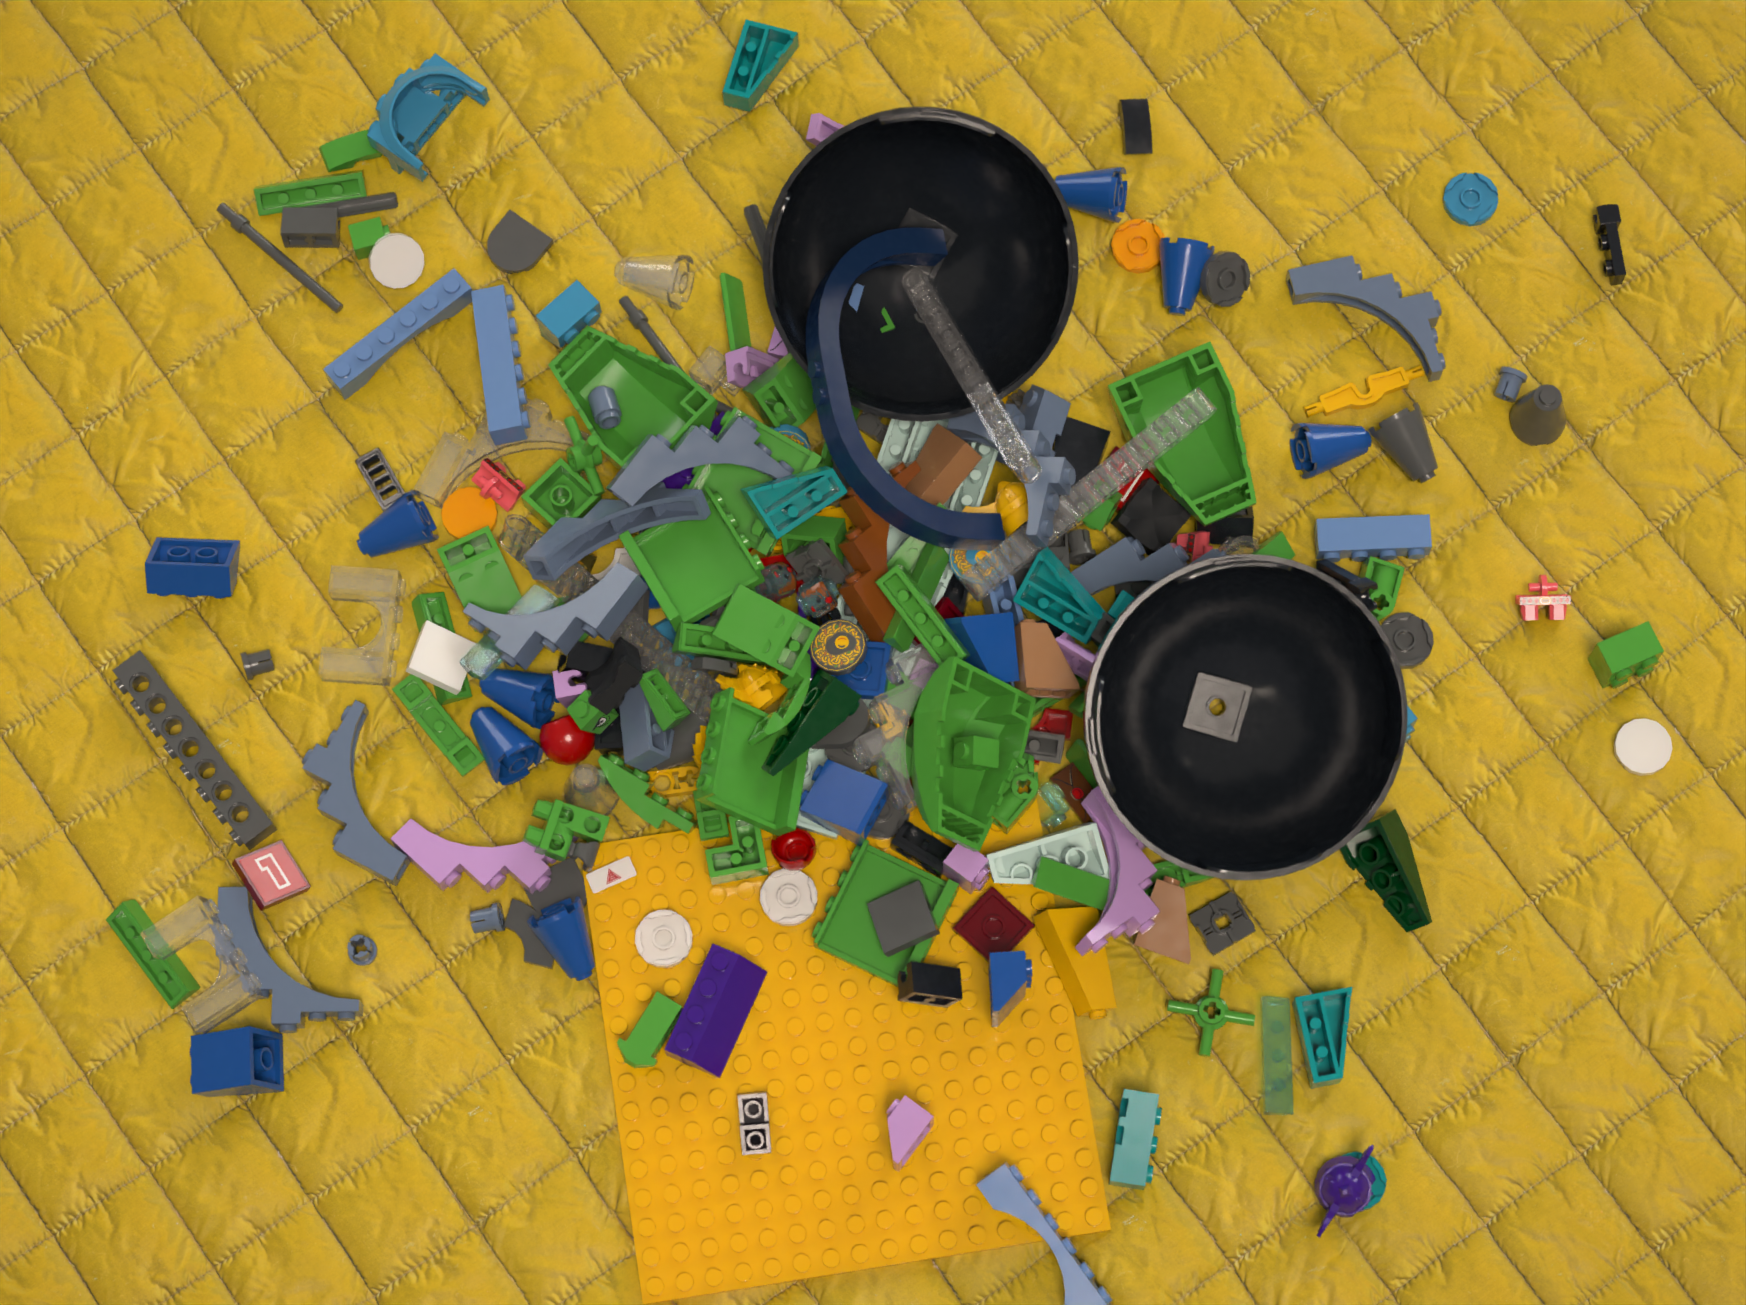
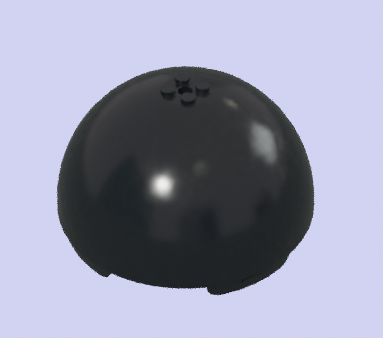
[762,106,1079,421]
[1083,554,1408,881]

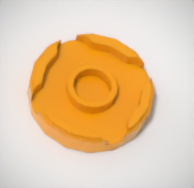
[1111,219,1165,274]
[441,487,498,540]

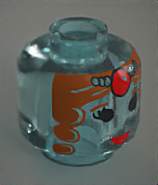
[755,562,797,602]
[796,576,840,618]

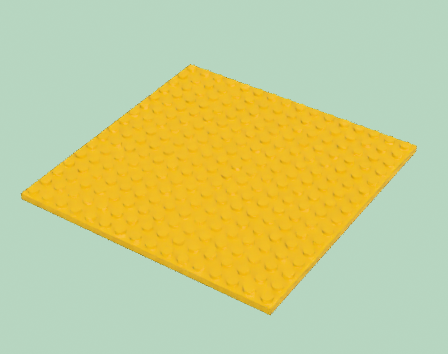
[581,786,1111,1305]

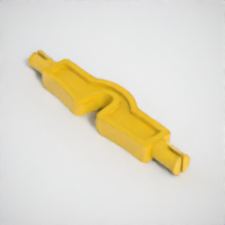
[1303,365,1424,418]

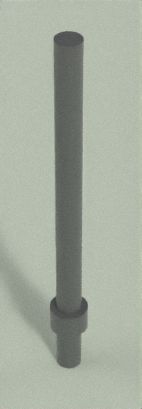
[217,202,343,313]
[619,296,717,422]

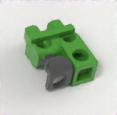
[522,799,610,872]

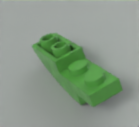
[598,753,698,833]

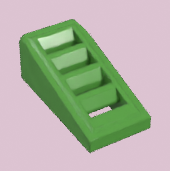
[639,668,691,732]

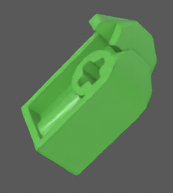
[1359,556,1405,622]
[992,753,1038,834]
[617,991,683,1068]

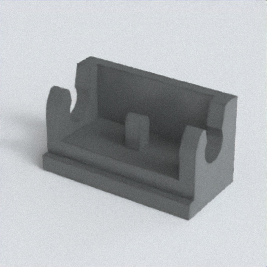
[281,207,340,248]

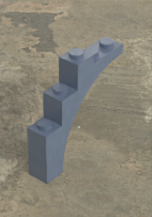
[1286,255,1445,382]
[947,403,1076,547]
[606,415,794,506]
[523,482,711,581]
[1071,537,1227,596]
[462,562,649,670]
[302,700,410,886]
[216,887,363,1033]

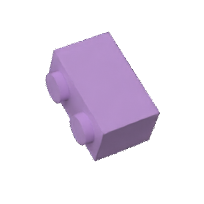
[943,844,990,894]

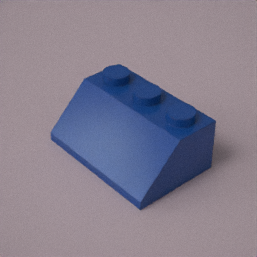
[145,537,240,598]
[988,951,1032,1027]

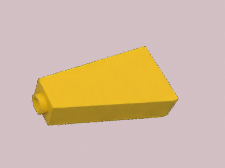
[1034,907,1117,1020]

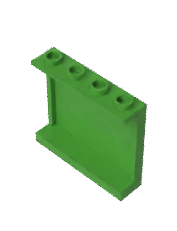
[682,407,825,557]
[619,484,765,633]
[695,687,809,836]
[811,839,959,987]

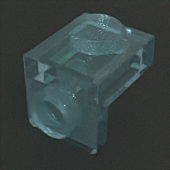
[1038,782,1070,828]

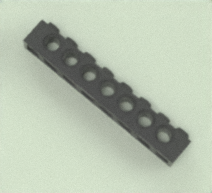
[112,650,277,850]

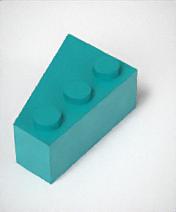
[722,19,799,112]
[740,466,848,539]
[1013,547,1105,644]
[1292,987,1352,1089]
[1109,1089,1162,1190]

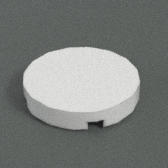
[369,233,424,289]
[1613,718,1673,776]
[760,868,817,926]
[635,910,693,968]

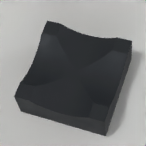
[1111,477,1191,555]
[585,637,643,715]

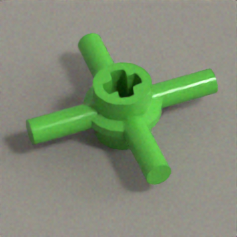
[564,416,605,496]
[1167,969,1255,1057]

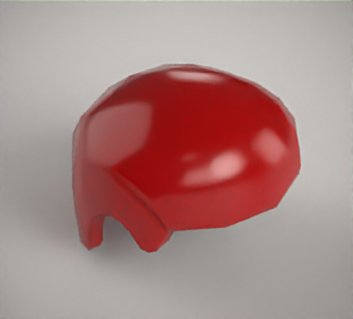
[771,828,817,871]

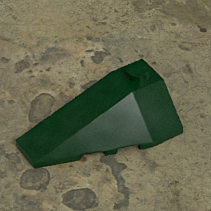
[762,669,862,776]
[1340,809,1432,932]

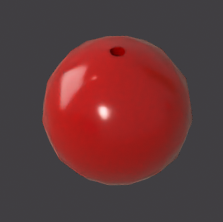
[539,714,595,766]

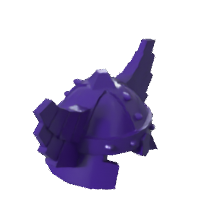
[1315,1144,1376,1237]

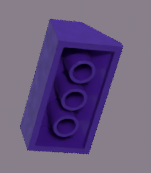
[664,944,768,1078]

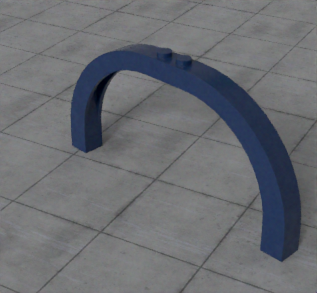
[806,228,1006,551]

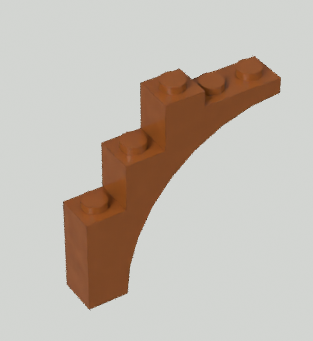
[838,460,921,643]

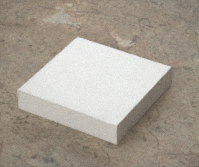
[406,620,477,695]

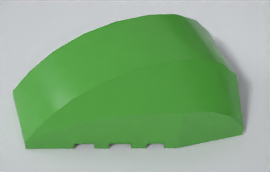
[548,326,718,470]
[1107,342,1257,527]
[911,656,1036,852]

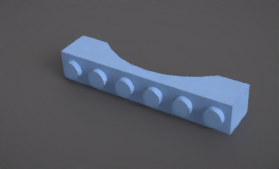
[323,268,472,400]
[976,1161,1113,1305]

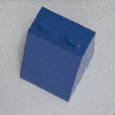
[944,612,1020,684]
[800,759,889,846]
[190,1026,284,1097]

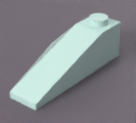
[986,822,1109,884]

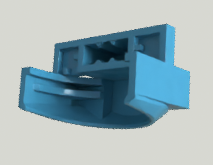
[367,53,490,182]

